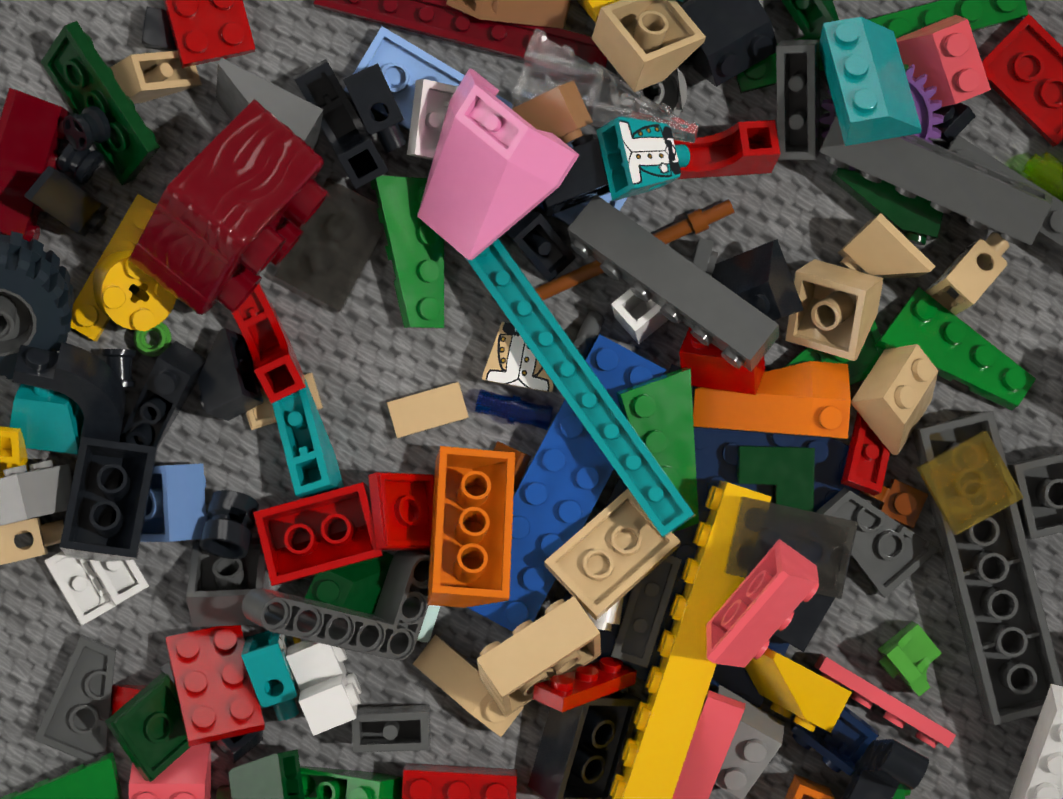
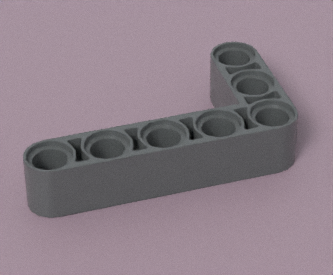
[242,550,430,661]

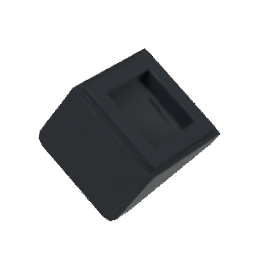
[142,7,177,51]

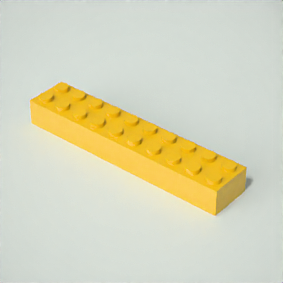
[610,480,772,799]

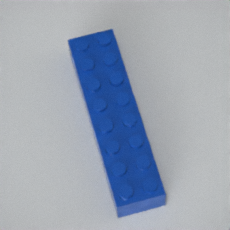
[467,334,666,632]

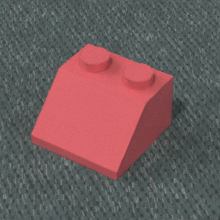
[896,15,991,107]
[129,742,211,799]

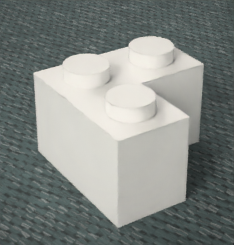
[286,640,362,736]

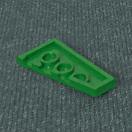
[616,367,699,533]

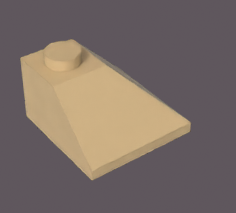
[838,213,936,278]

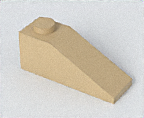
[413,634,524,737]

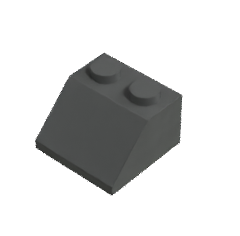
[186,538,270,627]

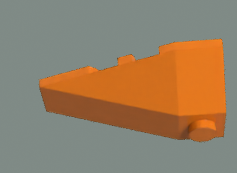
[693,361,851,439]

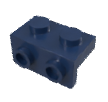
[791,706,879,776]

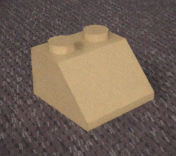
[591,0,706,92]
[785,259,884,361]
[851,344,938,455]

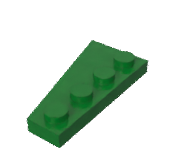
[370,175,444,329]
[875,287,1036,411]
[0,752,123,799]

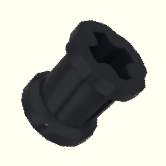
[102,349,136,388]

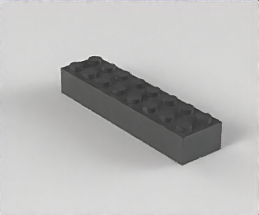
[912,411,1063,726]

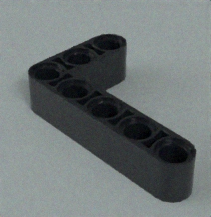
[841,739,929,799]

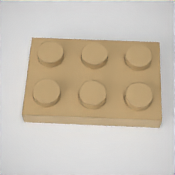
[544,489,681,620]

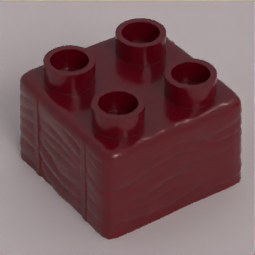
[129,99,329,315]

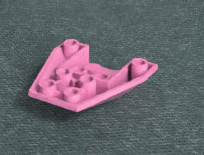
[417,69,579,260]

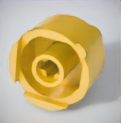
[93,249,176,331]

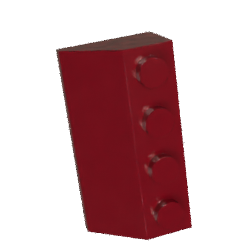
[0,88,70,242]

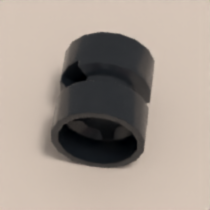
[199,490,259,559]

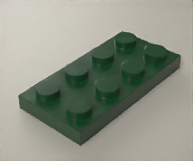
[41,21,160,185]

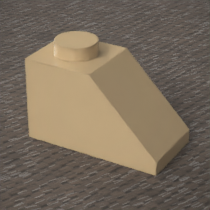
[110,51,202,104]

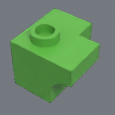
[877,621,942,697]

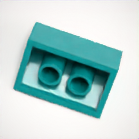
[818,17,922,146]

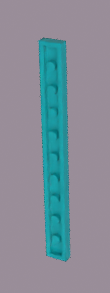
[467,238,695,537]

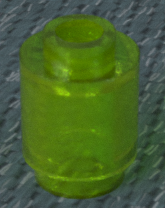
[1022,151,1063,202]

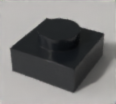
[933,103,976,143]

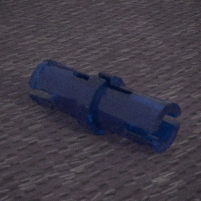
[475,389,553,430]

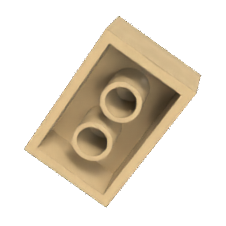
[476,596,601,717]

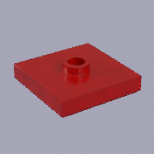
[368,472,434,550]

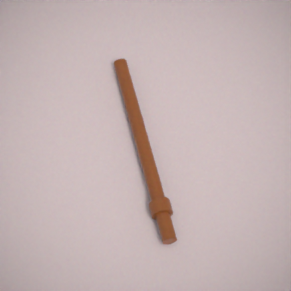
[534,199,735,300]

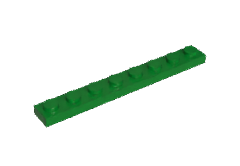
[736,0,1029,93]

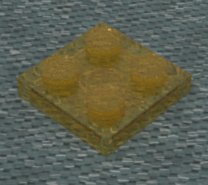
[916,431,1024,535]

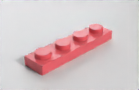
[814,654,956,748]

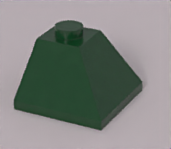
[305,550,394,615]

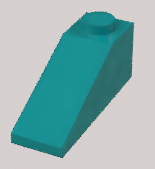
[272,378,344,499]

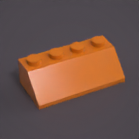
[427,446,515,608]

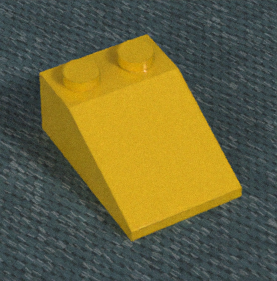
[745,648,852,733]

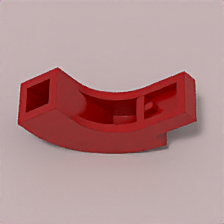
[231,282,306,404]

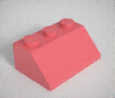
[706,539,819,668]

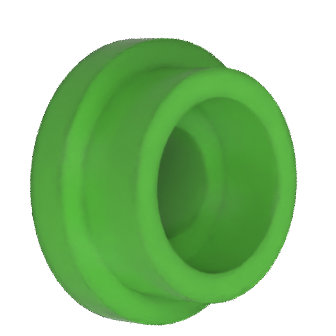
[133,322,172,357]

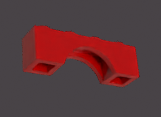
[673,120,781,179]

